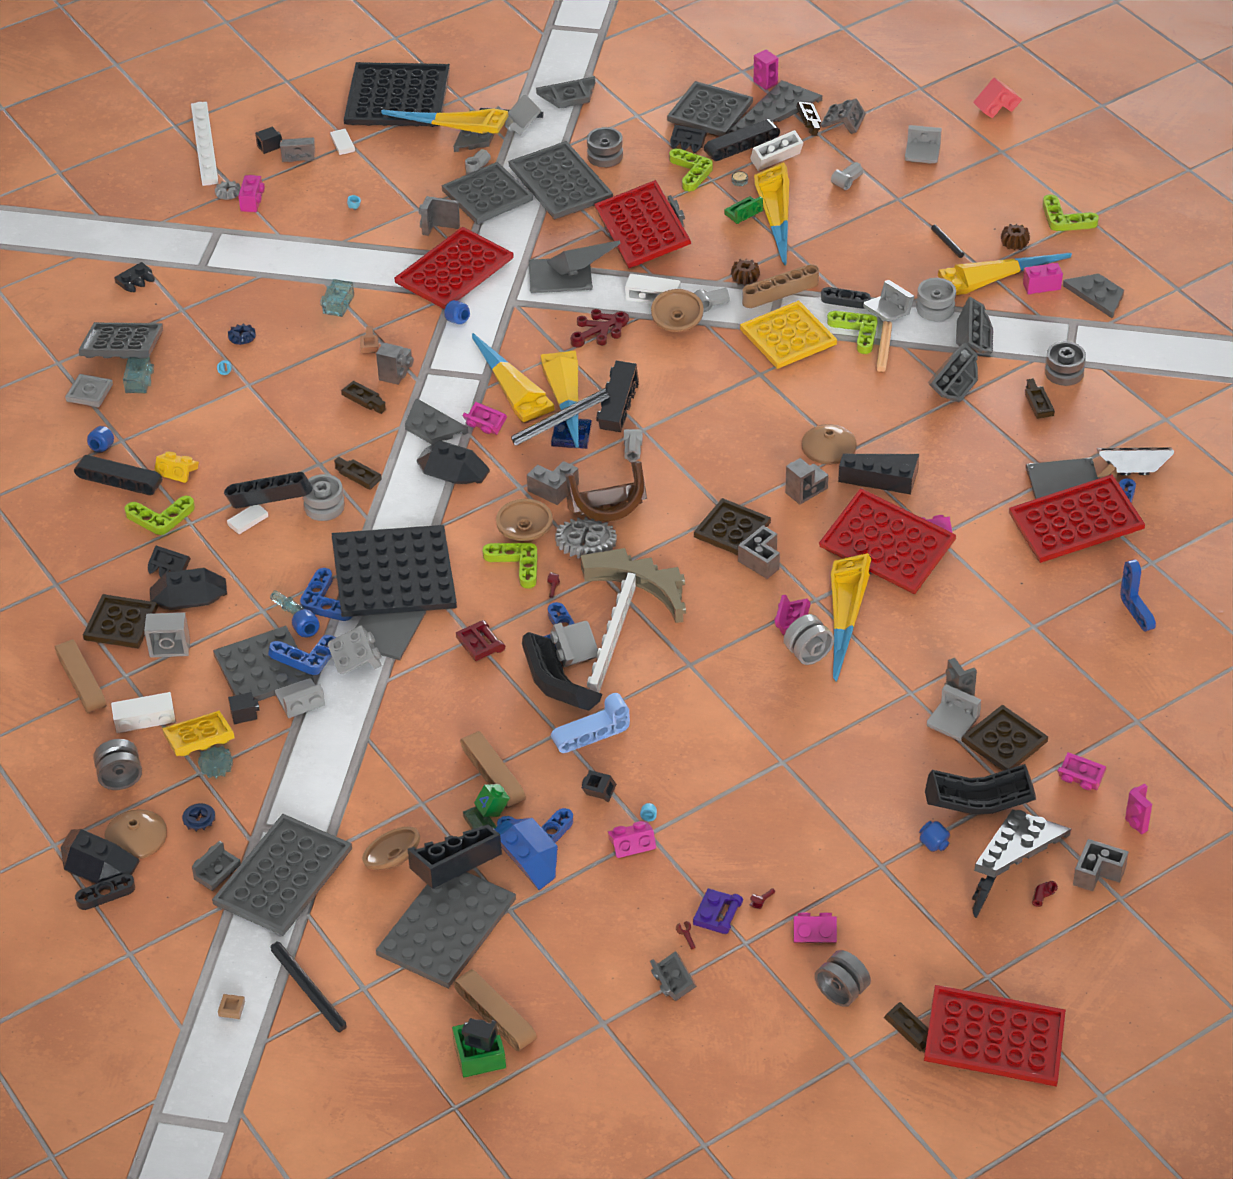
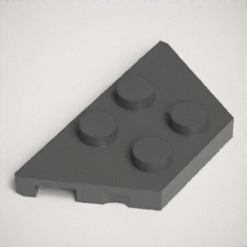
[536,76,596,108]
[453,110,495,152]
[1063,273,1124,318]
[405,398,469,445]

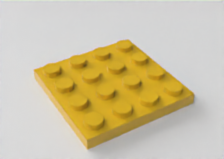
[740,301,837,369]

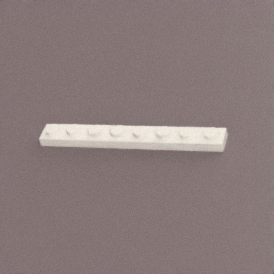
[191,102,219,186]
[587,573,636,693]

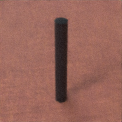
[931,224,964,258]

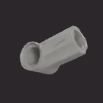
[465,149,491,175]
[831,162,864,190]
[694,288,730,312]
[624,429,643,462]

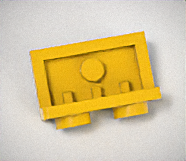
[154,451,199,483]

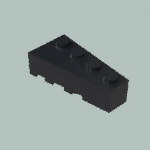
[596,360,639,432]
[838,454,919,495]
[407,825,502,889]

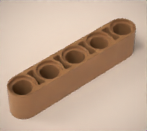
[742,264,819,308]
[55,639,107,713]
[460,731,526,808]
[453,969,537,1051]

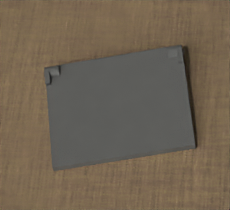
[529,259,593,293]
[1026,457,1098,499]
[355,611,426,660]

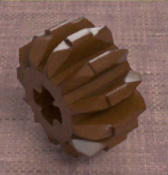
[1001,223,1030,251]
[731,258,760,286]

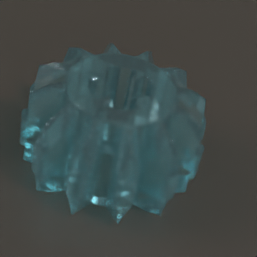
[198,745,233,779]

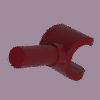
[547,572,560,598]
[749,888,775,909]
[676,921,696,950]

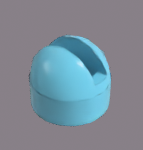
[347,195,361,210]
[217,360,232,375]
[640,803,657,821]

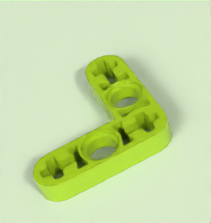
[669,149,713,192]
[1043,194,1099,231]
[827,311,878,354]
[125,496,195,535]
[482,543,538,588]

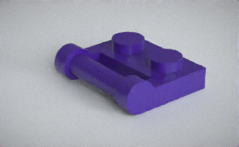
[693,888,743,934]

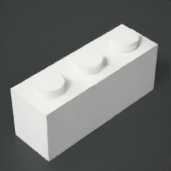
[750,130,803,171]
[625,274,681,304]
[111,692,176,733]

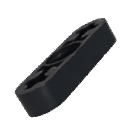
[821,287,871,309]
[75,874,135,910]

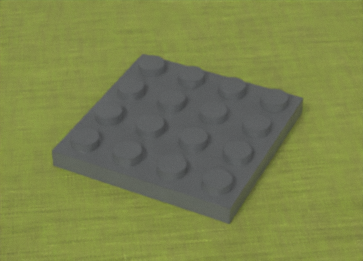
[667,81,753,137]
[441,162,533,224]
[79,322,163,359]
[213,626,314,701]

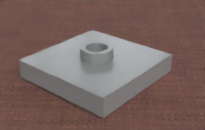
[65,374,113,407]

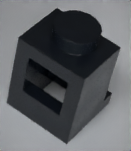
[581,770,617,802]
[462,1018,498,1052]

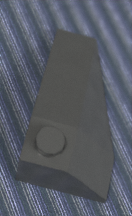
[547,240,621,277]

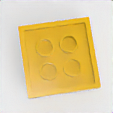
[162,710,235,756]

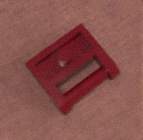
[456,620,506,661]

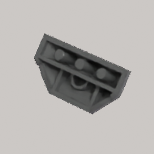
[956,297,993,354]
[928,343,978,402]

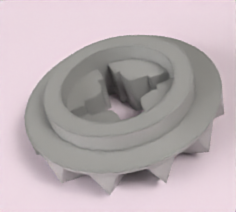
[215,180,241,200]

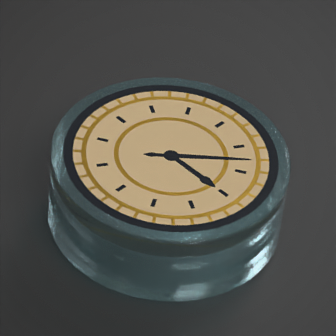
[731,171,748,186]

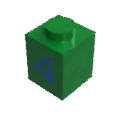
[474,784,510,817]

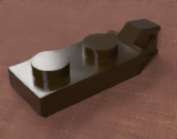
[796,102,821,136]
[1025,378,1055,419]
[341,381,386,414]
[334,457,382,490]
[884,1002,928,1053]

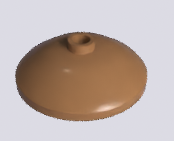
[651,289,704,332]
[802,424,857,464]
[496,499,553,541]
[105,809,167,859]
[362,827,420,870]

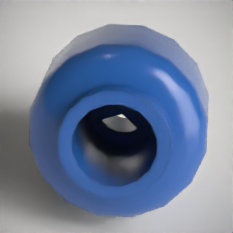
[444,300,470,325]
[87,426,114,453]
[292,609,320,638]
[919,821,950,852]

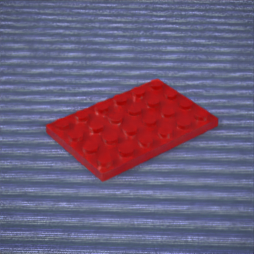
[594,180,691,269]
[394,227,514,309]
[1009,474,1145,563]
[819,488,956,595]
[924,985,1066,1087]

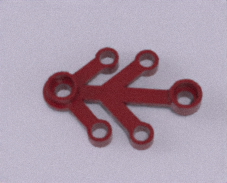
[570,309,629,348]

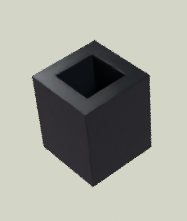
[255,126,282,154]
[228,692,260,724]

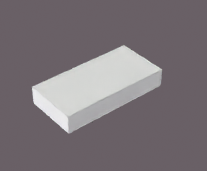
[330,129,355,155]
[227,505,268,534]

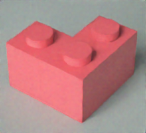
[973,77,1022,118]

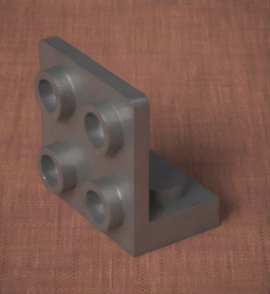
[821,98,866,134]
[280,137,315,162]

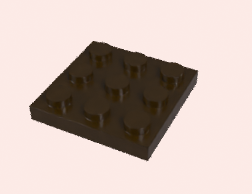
[694,498,771,555]
[83,594,158,649]
[962,705,1048,771]

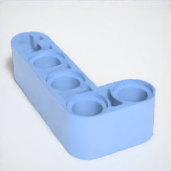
[550,693,630,753]

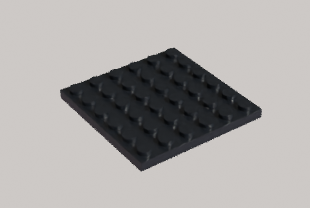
[344,62,450,127]
[332,525,457,617]

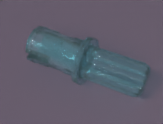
[270,590,305,615]

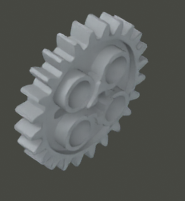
[555,517,617,558]

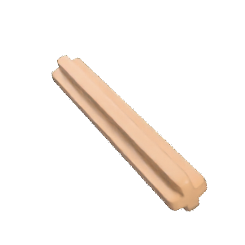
[876,321,892,372]

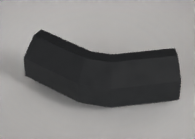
[522,632,602,711]
[925,764,1036,815]

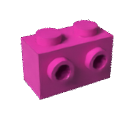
[753,49,778,90]
[238,175,265,212]
[1023,263,1063,294]

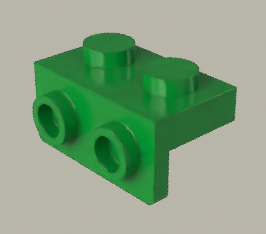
[724,196,763,224]

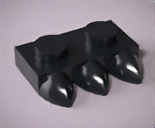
[670,125,707,153]
[114,262,155,292]
[148,545,191,577]
[972,875,997,918]

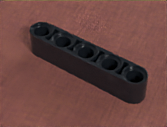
[704,119,780,161]
[74,455,163,495]
[224,472,313,508]

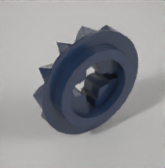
[228,323,256,345]
[182,803,215,832]

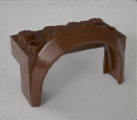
[565,461,647,521]

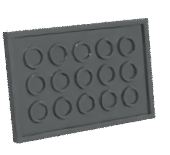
[508,141,613,219]
[212,814,352,936]
[376,872,516,989]

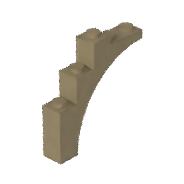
[581,548,686,623]

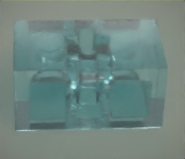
[320,279,354,317]
[123,357,154,393]

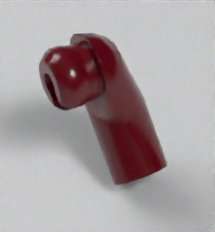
[1032,881,1058,907]

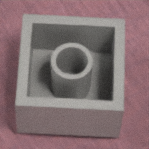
[144,612,190,658]

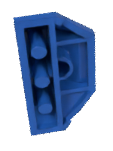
[494,818,558,890]

